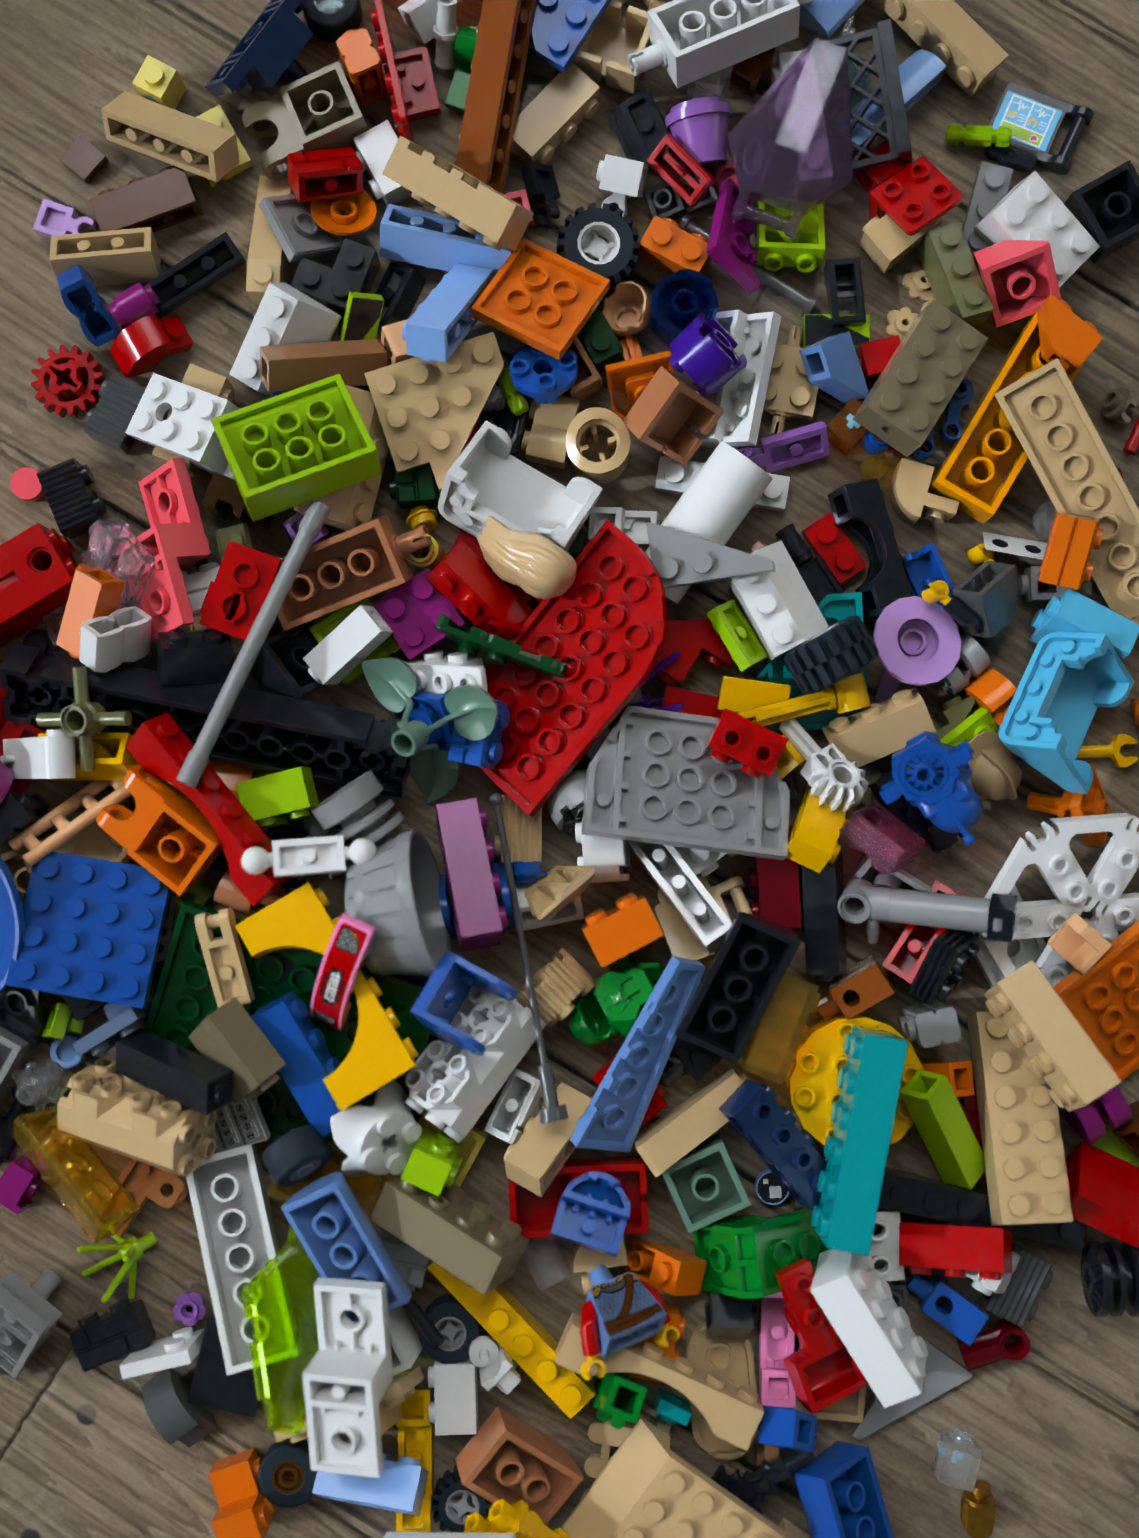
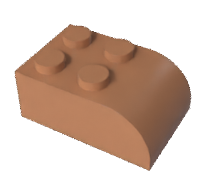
[455,1406,584,1525]

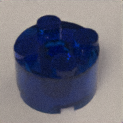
[650,269,718,345]

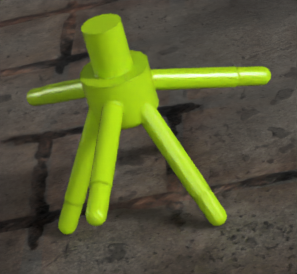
[77,1217,157,1303]

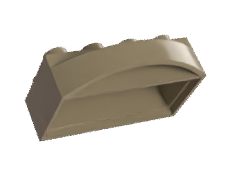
[370,1176,529,1295]

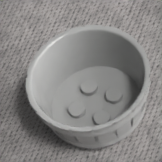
[344,828,451,977]

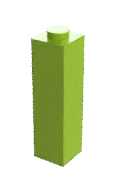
[900,1069,985,1190]

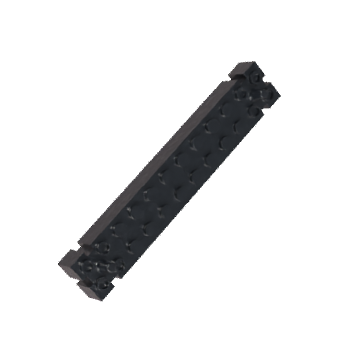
[0,643,411,798]

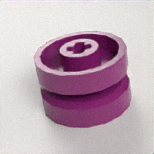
[1058,1085,1132,1145]

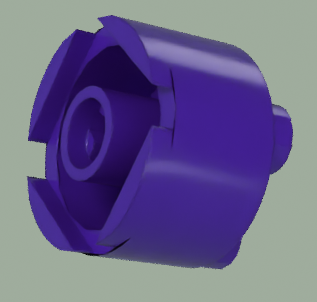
[669,313,747,397]

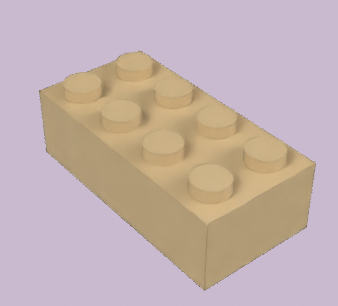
[984,960,1122,1112]

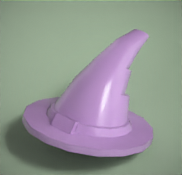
[873,596,961,703]

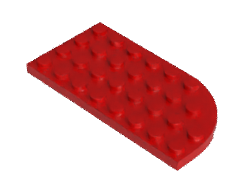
[479,519,667,816]

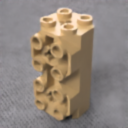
[57,1057,217,1178]

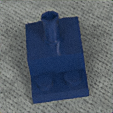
[205,0,313,97]

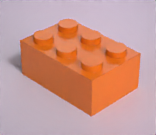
[581,892,664,968]

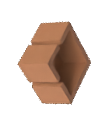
[623,366,725,466]

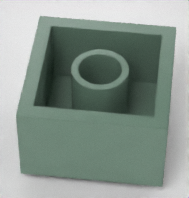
[662,1134,751,1233]

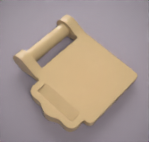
[655,876,752,961]

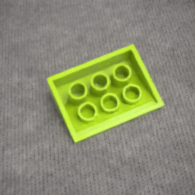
[210,373,381,522]

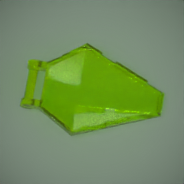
[241,1225,321,1434]

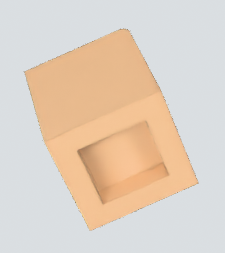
[1047,912,1112,974]

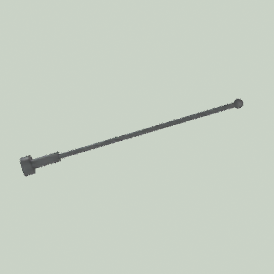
[489,793,568,1124]

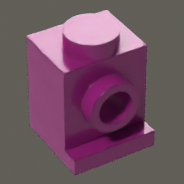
[0,1155,45,1214]

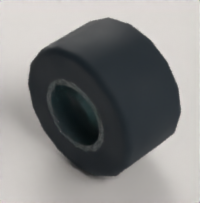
[302,0,362,42]

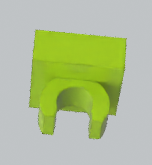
[42,1003,85,1040]

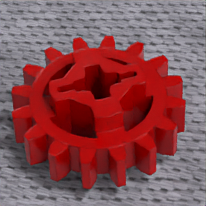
[31,345,106,419]

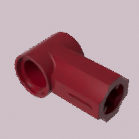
[957,1318,1031,1371]

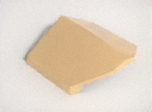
[524,866,596,920]

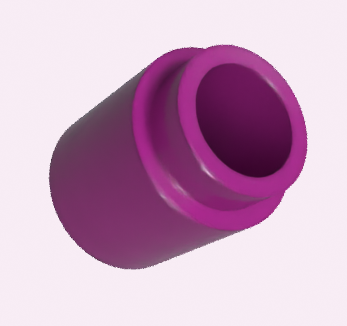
[107,282,160,329]

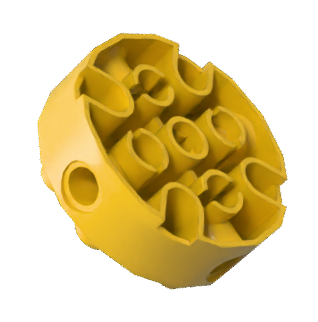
[784,1014,923,1146]

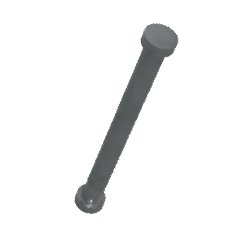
[679,214,818,314]

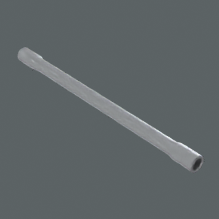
[176,500,330,788]

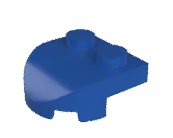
[549,1171,631,1257]

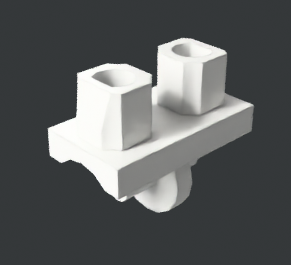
[468,1336,521,1395]

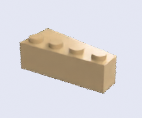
[382,136,534,251]

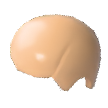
[602,281,652,337]

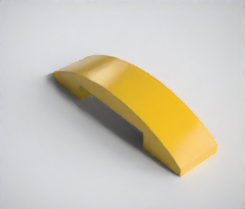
[396,1389,433,1532]

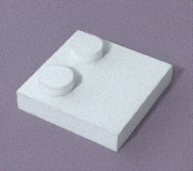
[119,1327,205,1379]

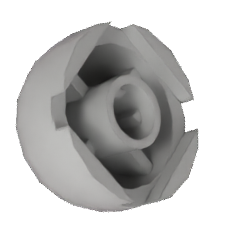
[547,768,587,831]

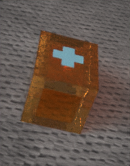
[827,397,868,456]

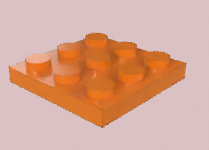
[471,238,610,361]

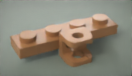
[93,1159,189,1237]

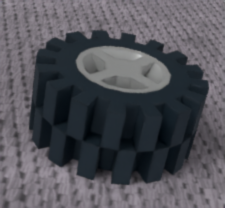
[431,1466,493,1533]

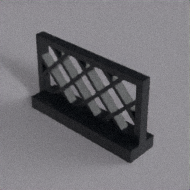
[811,19,912,177]

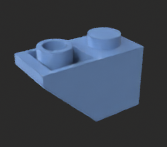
[799,332,869,403]

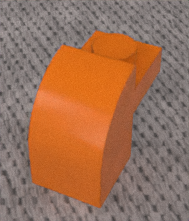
[959,668,1017,728]

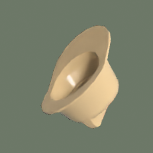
[968,731,1022,801]

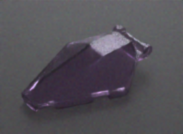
[727,38,853,239]

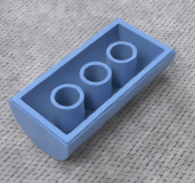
[281,1172,412,1322]

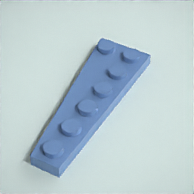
[570,956,706,1152]

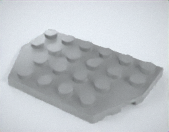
[581,705,790,860]

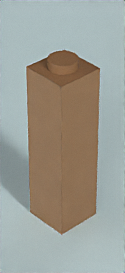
[260,339,391,393]

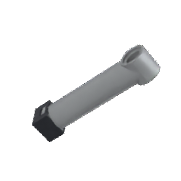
[837,879,1017,944]

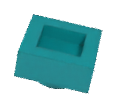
[653,1387,692,1426]

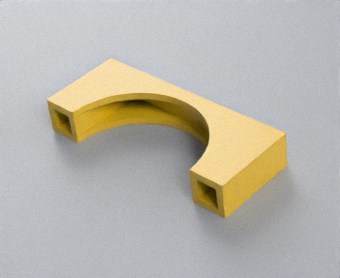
[235,882,419,1111]

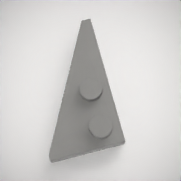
[647,523,776,589]
[850,1333,973,1440]

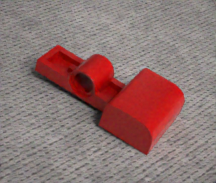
[774,1258,869,1414]

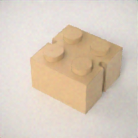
[572,0,651,95]

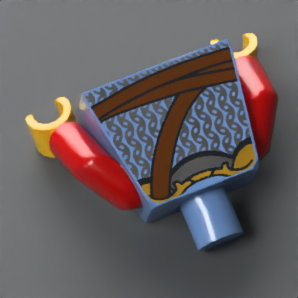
[580,1265,680,1380]

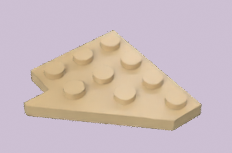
[364,331,504,490]

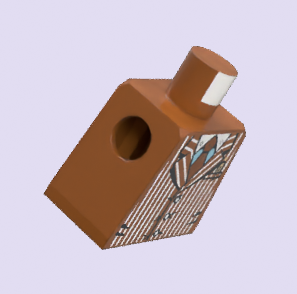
[815,953,895,1020]

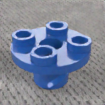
[509,345,578,404]

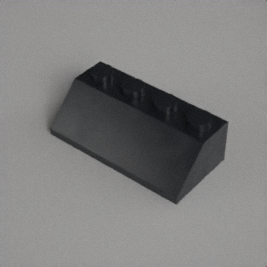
[675,912,801,1063]

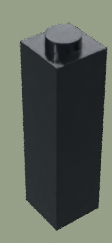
[802,852,847,981]
[116,1029,233,1116]

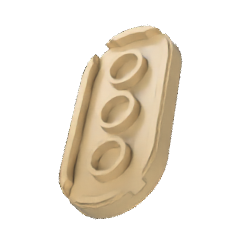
[685,1322,759,1460]

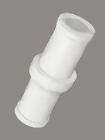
[433,0,459,69]

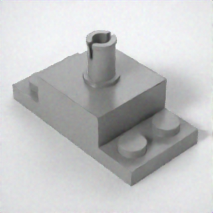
[0,1269,62,1379]

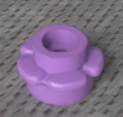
[173,1292,207,1326]

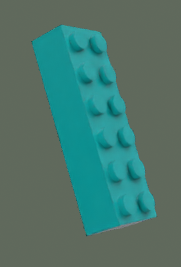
[811,1025,908,1256]

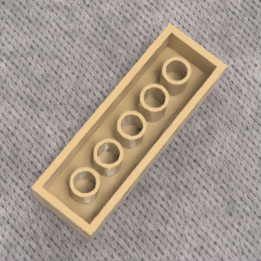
[967,1011,1073,1226]

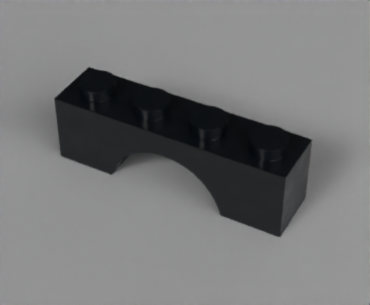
[828,478,913,621]

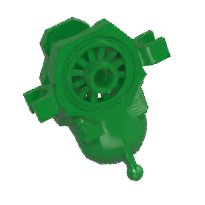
[568,953,665,1047]

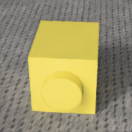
[132,55,186,109]

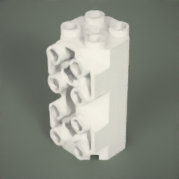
[405,986,546,1143]

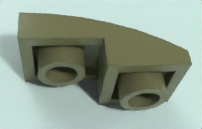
[933,695,976,739]

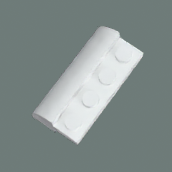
[690,309,781,450]

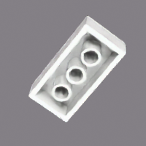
[810,1249,928,1408]

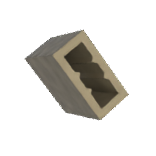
[188,997,286,1103]

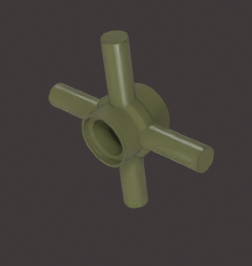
[36,667,132,772]

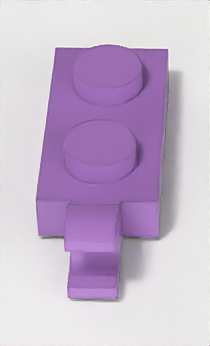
[737,421,830,473]

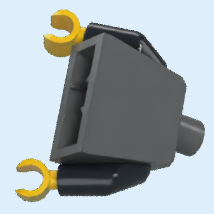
[921,543,1017,647]

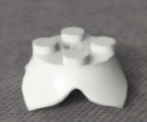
[330,1080,422,1177]

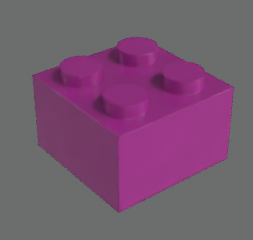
[372,568,468,661]

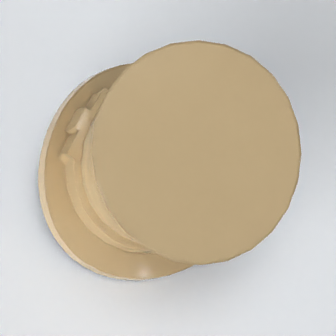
[566,407,630,484]

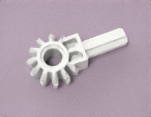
[779,719,869,812]

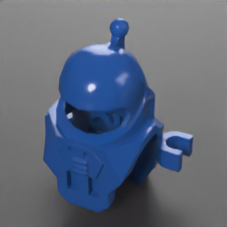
[879,731,983,845]

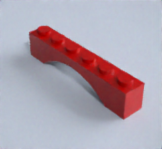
[125,712,291,906]

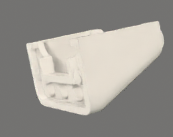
[438,421,603,552]

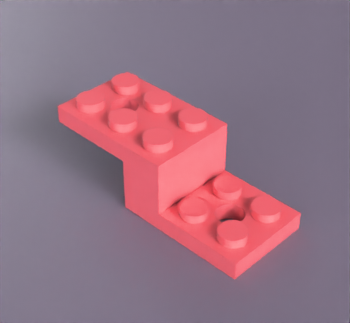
[121,458,211,643]

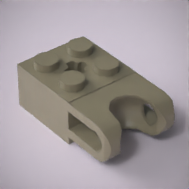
[242,61,369,180]

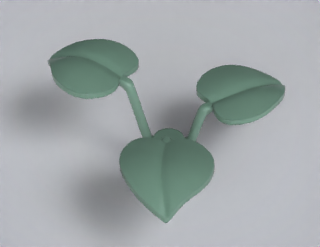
[361,658,499,803]

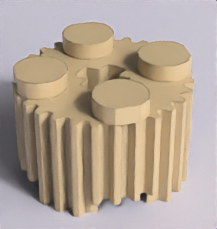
[516,948,595,1028]

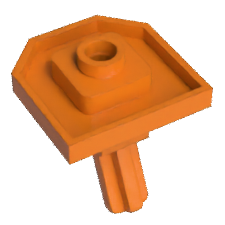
[605,335,674,419]
[1026,763,1110,848]

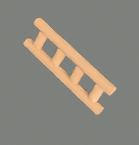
[8,781,132,867]

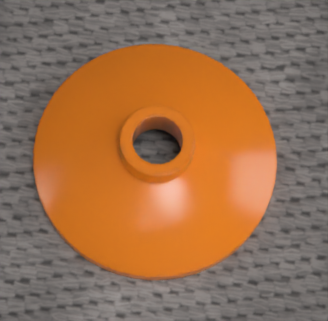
[310,190,377,236]

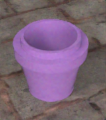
[665,96,732,173]

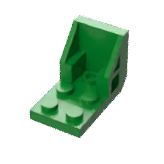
[693,1207,831,1299]

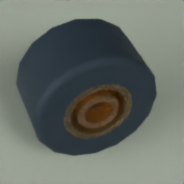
[258,1438,317,1508]

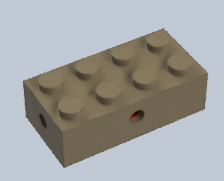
[853,300,988,457]

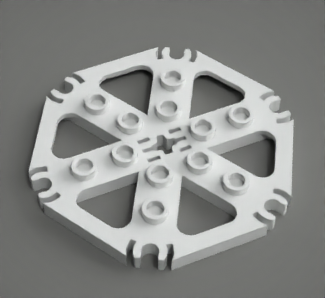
[979,813,1139,987]

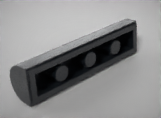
[143,232,246,320]

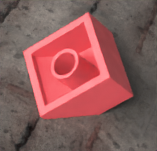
[973,240,1061,328]

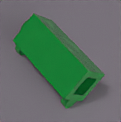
[588,1373,648,1429]

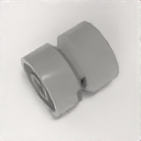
[937,634,992,696]

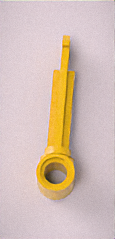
[729,672,871,727]

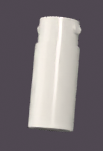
[645,441,773,604]

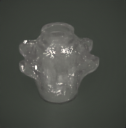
[11,1059,64,1111]

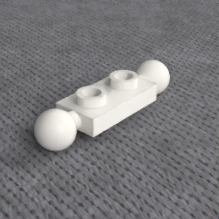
[241,835,377,878]

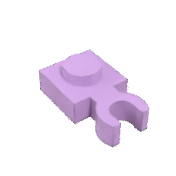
[33,199,98,239]

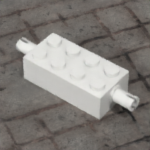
[627,0,816,88]

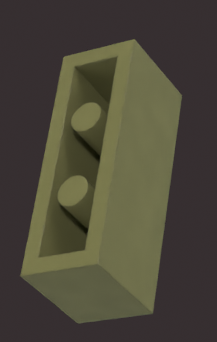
[917,222,994,330]

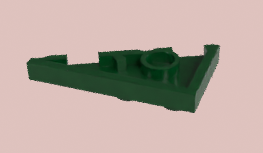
[435,614,567,678]

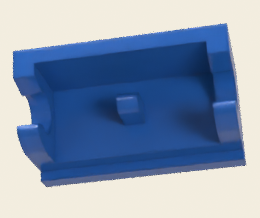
[903,542,955,607]

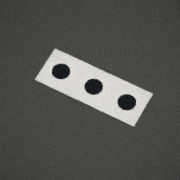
[982,532,1047,560]

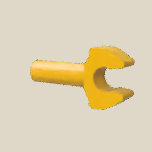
[1076,734,1138,768]

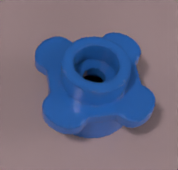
[513,861,547,882]

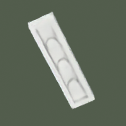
[654,456,790,512]

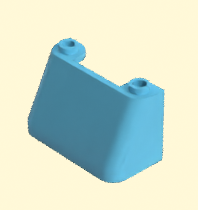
[998,631,1135,794]

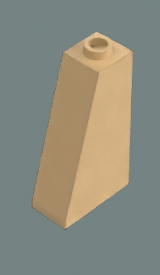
[634,1068,749,1178]

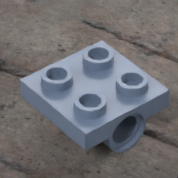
[72,1002,152,1057]

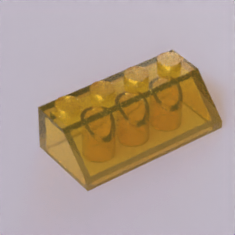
[13,1105,141,1243]

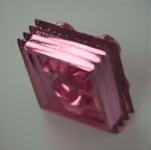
[840,802,927,874]

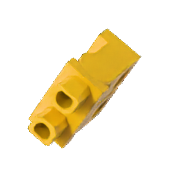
[464,1498,569,1538]

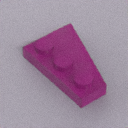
[707,178,760,294]

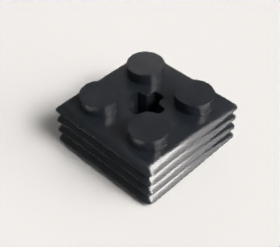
[908,929,980,1006]

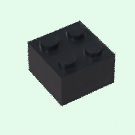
[1064,160,1139,264]

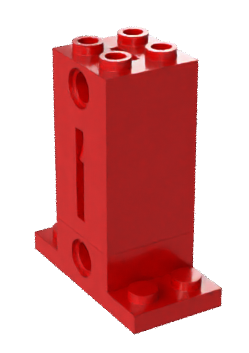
[0,523,82,648]

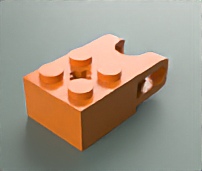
[96,765,223,896]

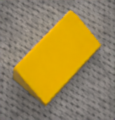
[717,676,791,712]

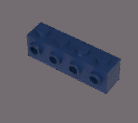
[719,1079,828,1210]

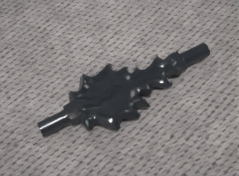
[711,1451,815,1515]

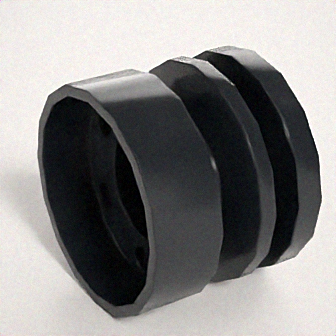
[1081,1241,1139,1317]

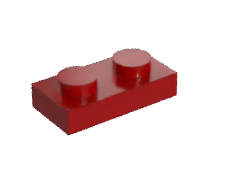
[801,512,867,585]

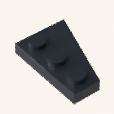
[0,986,43,1047]

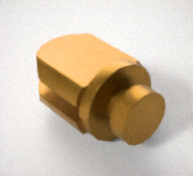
[959,1479,996,1538]

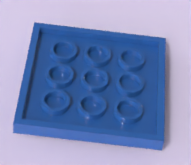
[5,851,171,1009]

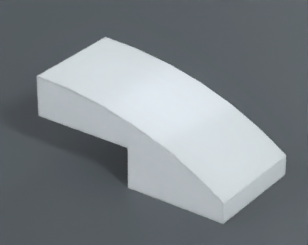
[588,507,660,546]

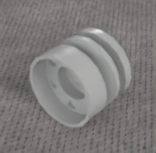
[311,770,405,846]

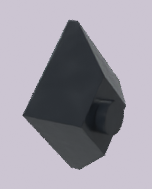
[250,622,324,699]

